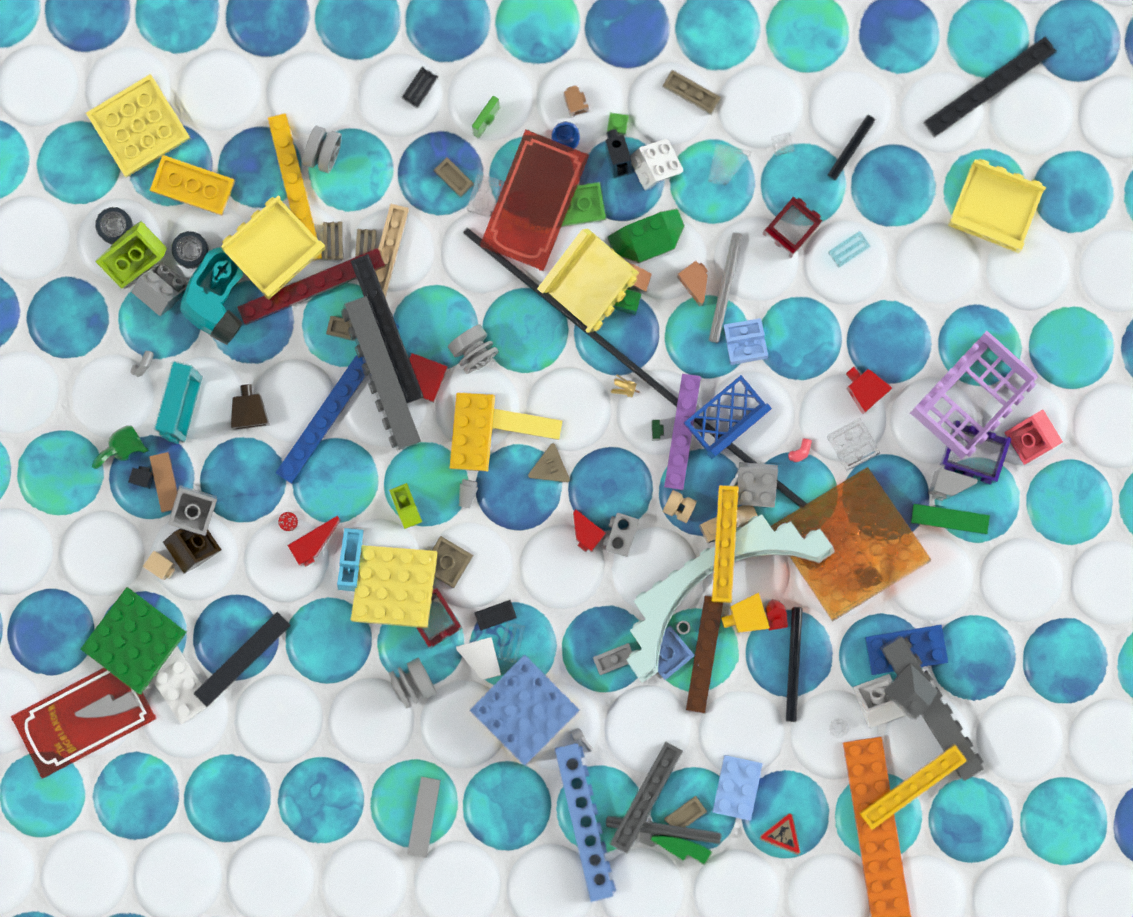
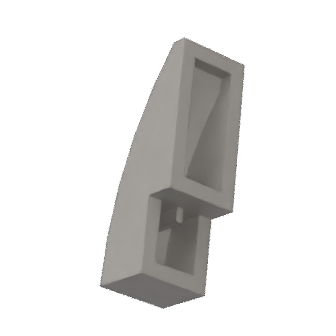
[75,692,140,718]

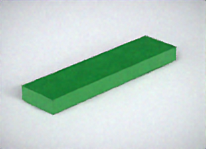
[911,504,990,535]

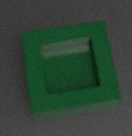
[651,420,664,441]

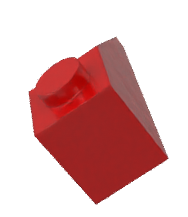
[287,516,341,567]

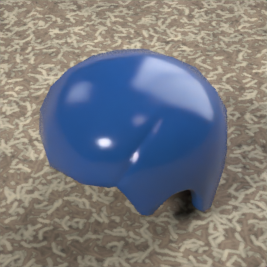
[551,121,580,152]

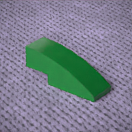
[650,835,712,865]

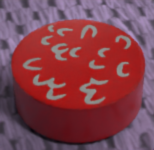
[278,512,298,532]

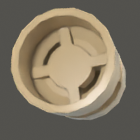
[662,490,697,524]

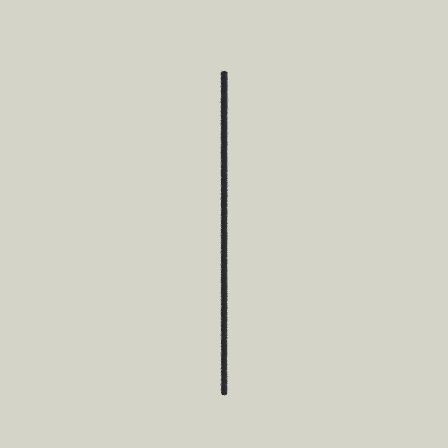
[463,227,807,509]

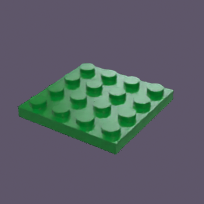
[81,587,187,695]

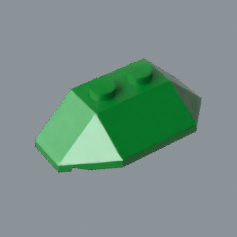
[607,209,685,263]

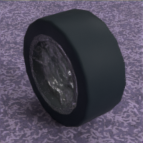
[95,207,133,245]
[171,231,209,269]

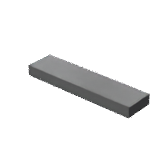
[407,777,441,858]

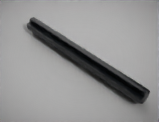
[786,607,803,722]

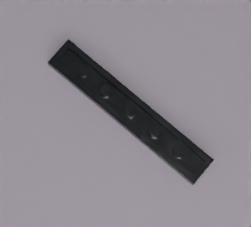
[193,612,291,707]

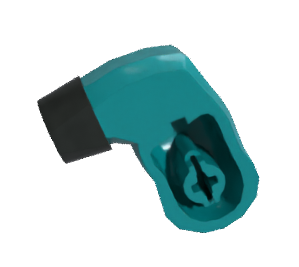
[180,247,243,345]

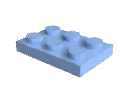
[712,755,763,821]

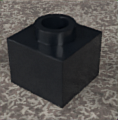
[128,466,153,489]

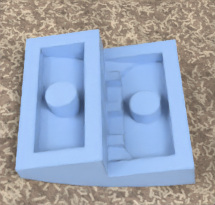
[723,318,768,365]

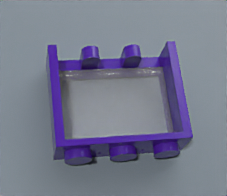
[940,420,1012,485]

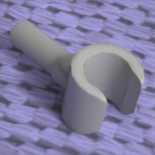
[571,728,593,752]

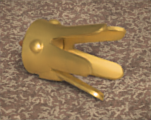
[611,374,640,397]

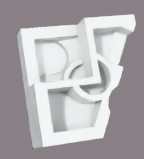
[456,637,501,680]

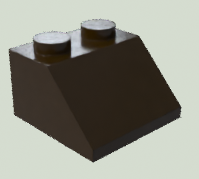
[163,528,222,574]

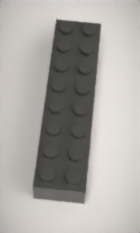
[341,296,421,451]

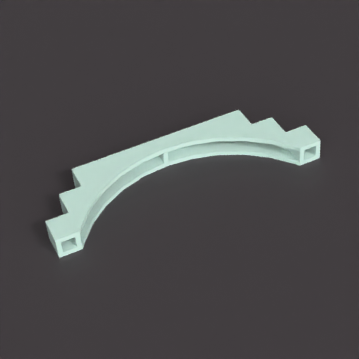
[626,514,835,682]

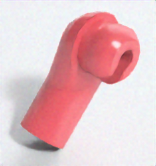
[788,438,812,462]

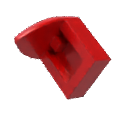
[766,599,788,631]

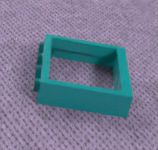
[154,361,203,444]

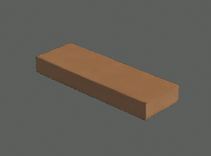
[149,452,177,513]

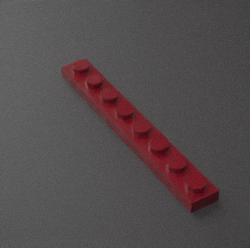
[238,248,386,325]

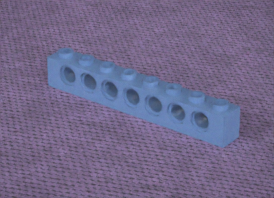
[555,743,616,902]

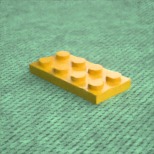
[150,155,235,216]
[450,393,495,472]

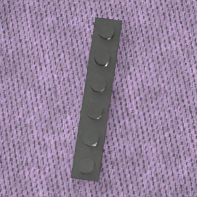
[610,741,683,854]

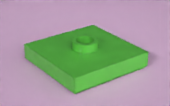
[472,96,500,139]

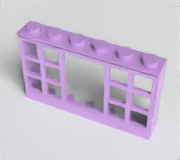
[910,331,1038,460]

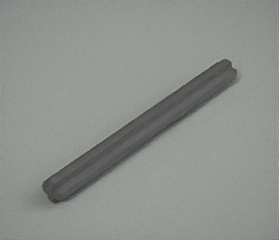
[606,816,722,844]

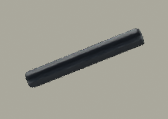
[828,115,875,180]

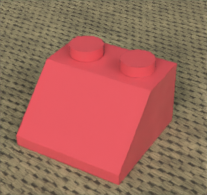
[1004,410,1063,465]

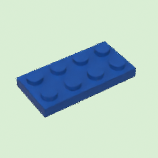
[865,625,948,675]

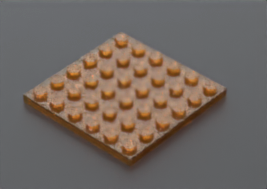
[770,467,931,622]

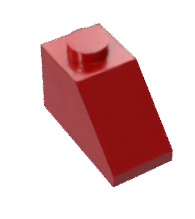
[573,509,606,552]

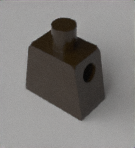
[231,384,270,430]

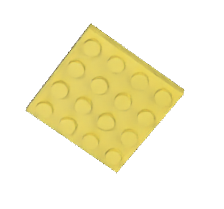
[86,74,191,177]
[351,545,438,628]

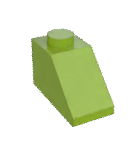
[389,483,422,529]

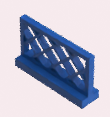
[684,375,772,459]

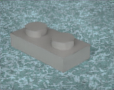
[593,643,632,675]

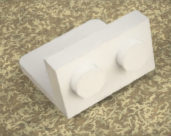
[630,139,683,190]

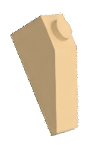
[699,505,758,543]

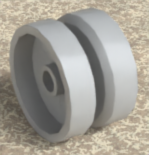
[302,125,342,174]

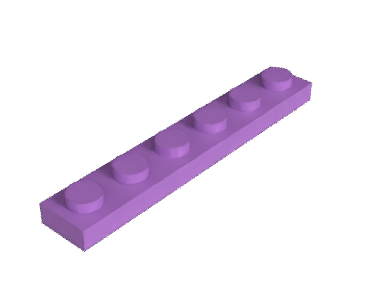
[664,374,701,490]

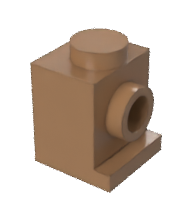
[564,85,589,117]

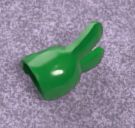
[92,425,149,469]

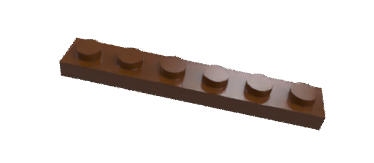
[686,596,723,713]

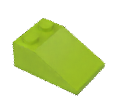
[95,221,167,289]

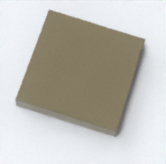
[431,536,474,588]

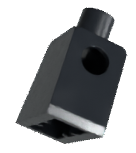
[605,129,632,178]

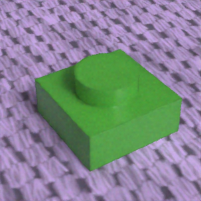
[607,112,629,135]

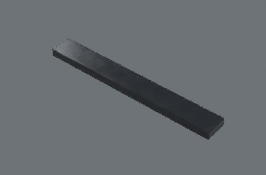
[923,36,1056,138]
[351,254,424,404]

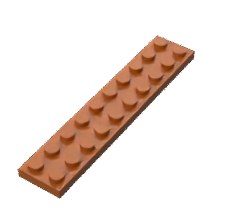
[842,737,911,917]

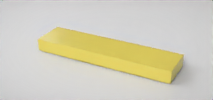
[492,409,563,440]

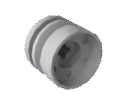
[448,324,499,374]
[389,658,436,708]

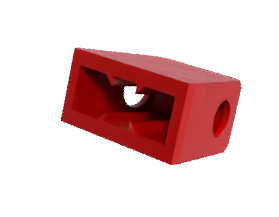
[846,367,892,414]

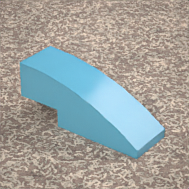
[337,528,364,592]

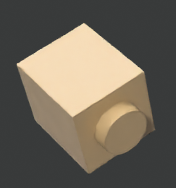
[143,551,176,580]

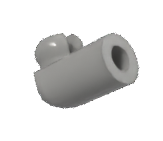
[131,351,154,377]

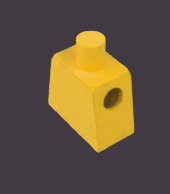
[721,593,769,633]

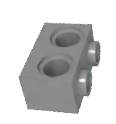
[603,513,639,557]

